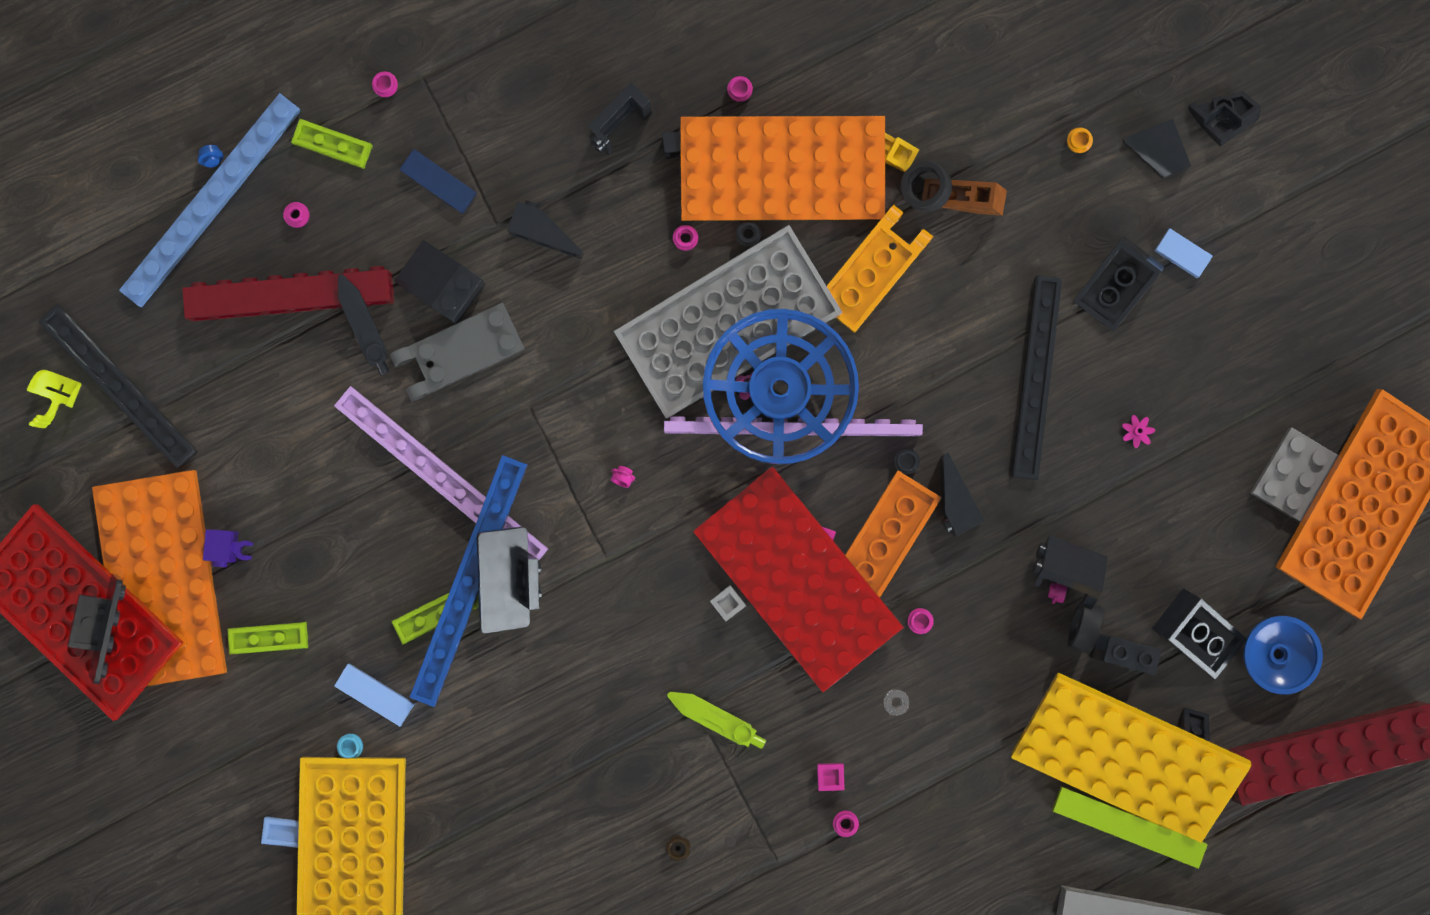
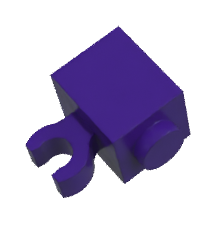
[203,529,253,567]

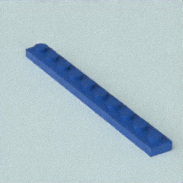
[410,455,528,707]

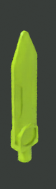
[667,692,766,749]

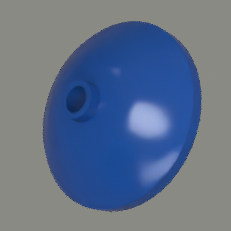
[1243,616,1323,694]

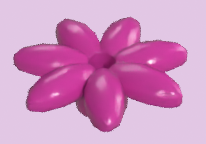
[1122,415,1155,448]

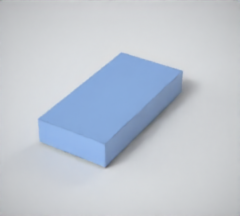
[1154,229,1213,278]
[261,817,299,848]

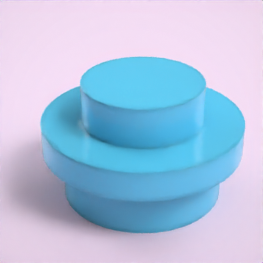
[337,734,363,758]

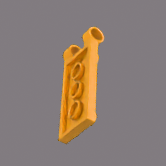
[827,205,934,333]

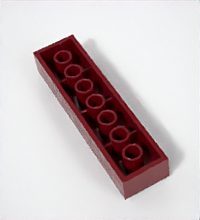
[1226,701,1430,806]

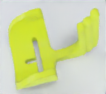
[27,370,81,428]

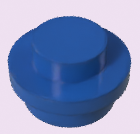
[197,145,224,168]

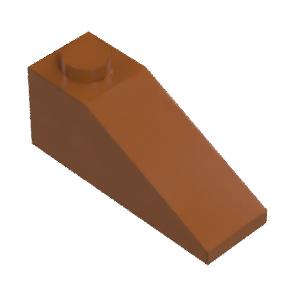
[921,179,1007,216]

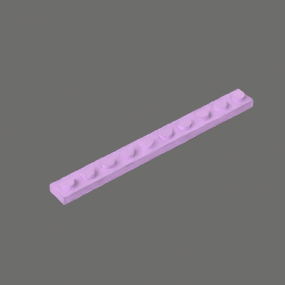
[334,386,548,560]
[664,417,923,437]

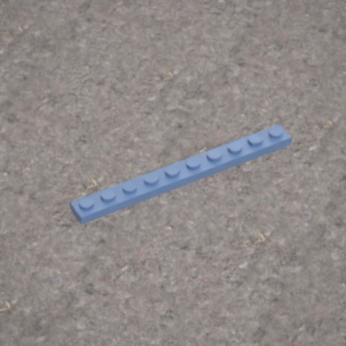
[119,93,301,307]

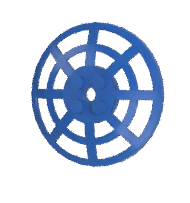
[703,309,859,464]

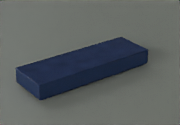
[399,149,477,214]

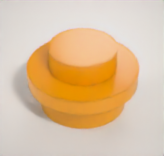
[1067,128,1093,153]

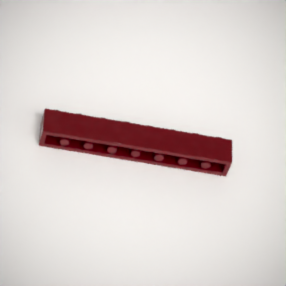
[182,266,394,322]

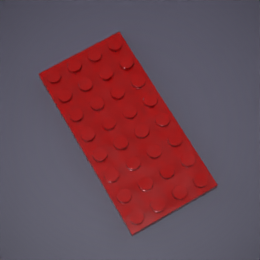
[693,466,904,692]
[0,504,184,721]

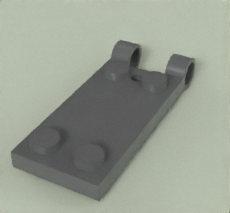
[389,303,525,402]

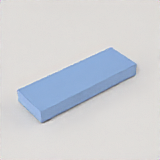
[335,663,415,726]

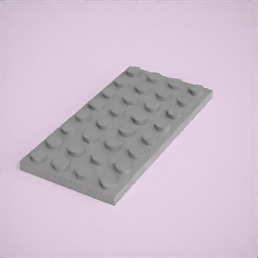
[614,225,842,419]

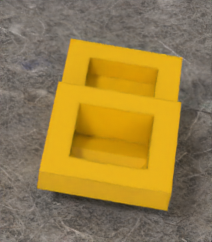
[885,133,919,172]

